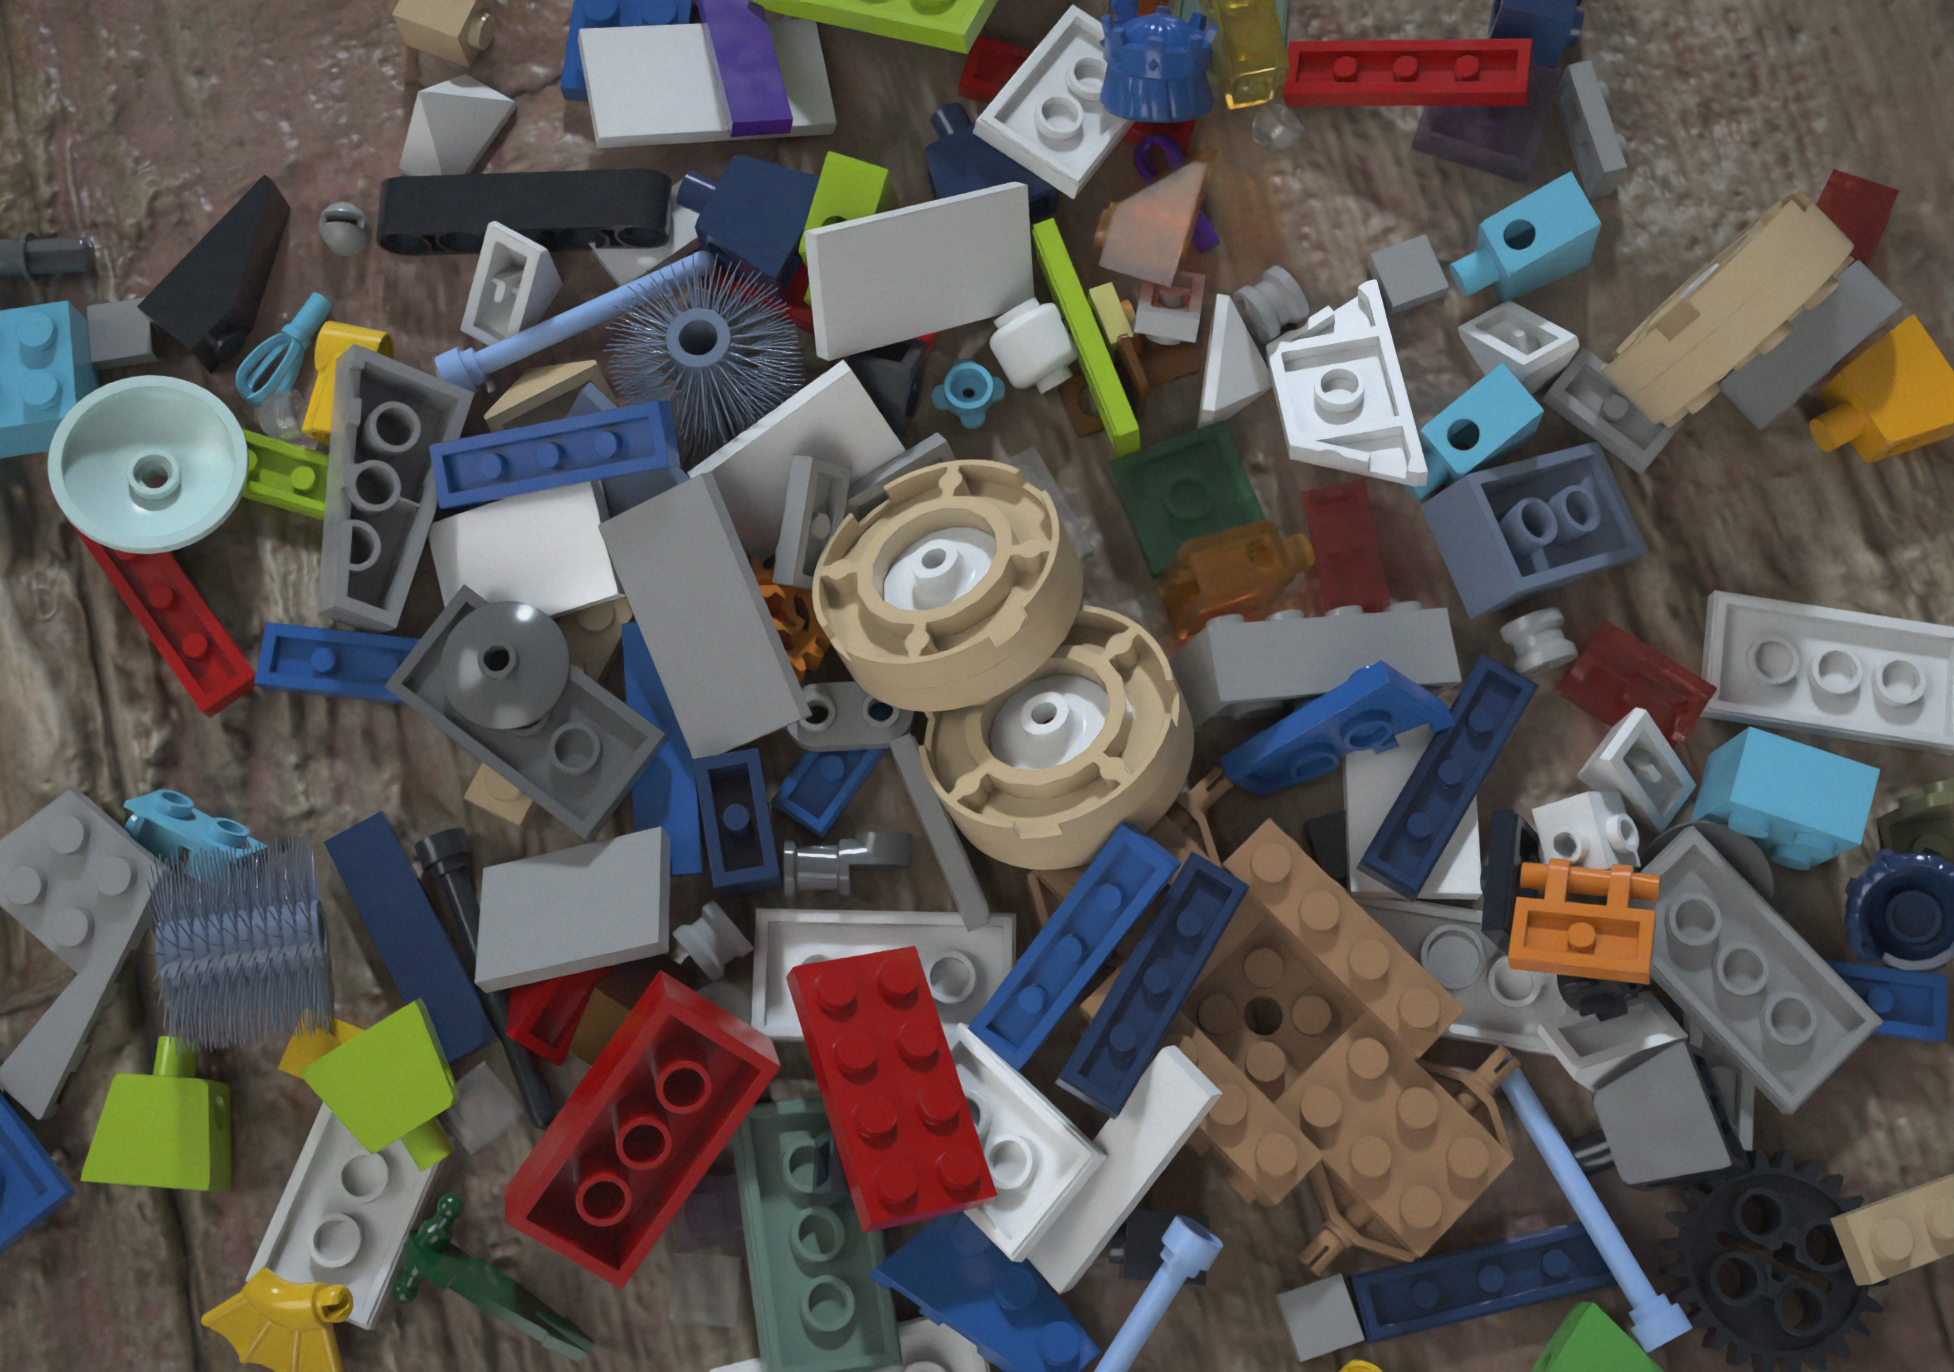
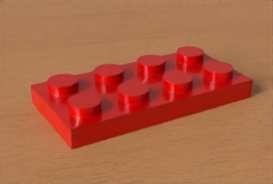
[786,946,998,1234]

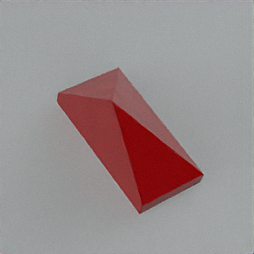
[506,964,617,1067]

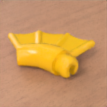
[201,1266,353,1372]

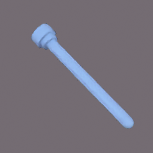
[435,250,716,394]
[1488,1051,1693,1353]
[1094,1214,1224,1372]

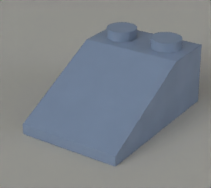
[1420,441,1649,620]

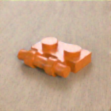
[1508,858,1661,985]

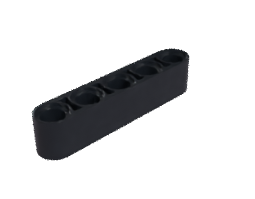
[376,168,672,256]

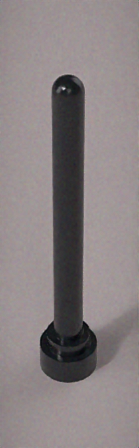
[414,827,557,1130]

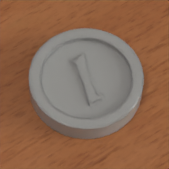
[1419,924,1487,991]

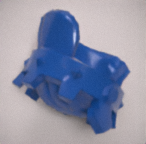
[1100,0,1219,123]

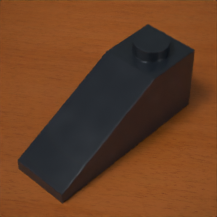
[137,174,291,374]

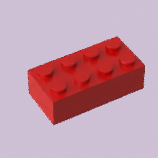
[504,970,781,1290]

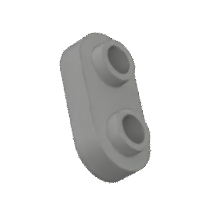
[787,682,914,752]

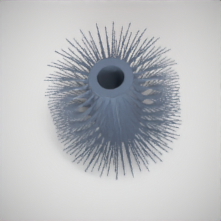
[603,253,809,472]
[146,834,334,1057]

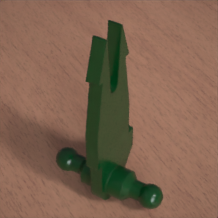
[391,1193,595,1363]

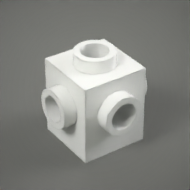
[1532,791,1641,870]

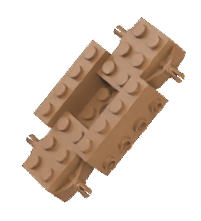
[1012,766,1521,1277]

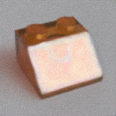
[1094,147,1218,288]

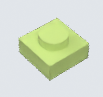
[1087,282,1139,363]

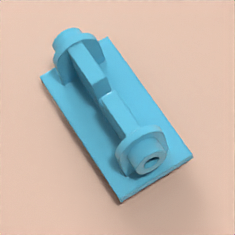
[123,789,269,891]

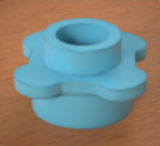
[932,358,1005,429]

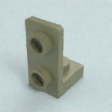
[1877,779,1954,865]

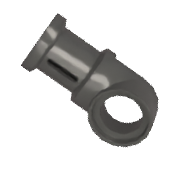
[784,831,912,897]

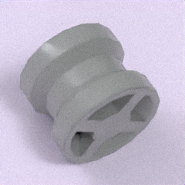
[1233,265,1309,344]
[1499,607,1579,678]
[672,899,754,983]

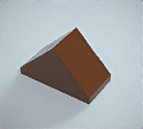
[568,954,697,1066]

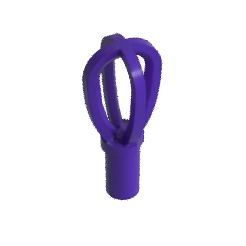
[1133,133,1220,255]

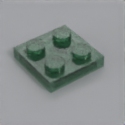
[1107,420,1271,581]

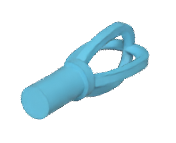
[235,292,334,409]

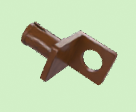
[1058,333,1200,438]

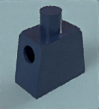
[924,102,1057,224]
[677,155,820,304]

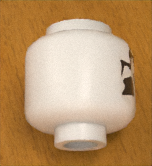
[990,297,1079,394]

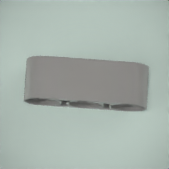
[1720,260,1904,432]

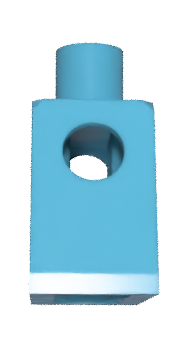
[1449,171,1602,302]
[1402,362,1544,502]

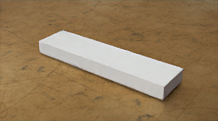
[1026,1045,1223,1294]

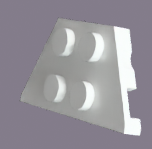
[1266,280,1428,487]

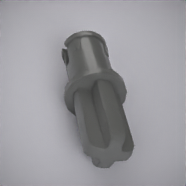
[0,232,96,281]

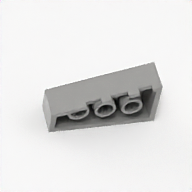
[317,343,474,634]
[1168,601,1462,732]

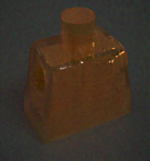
[1156,519,1315,640]

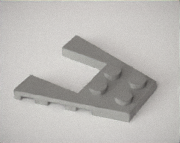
[0,789,174,1121]

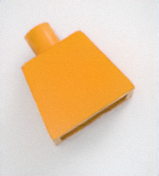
[1809,314,1954,463]

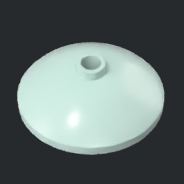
[48,375,249,554]

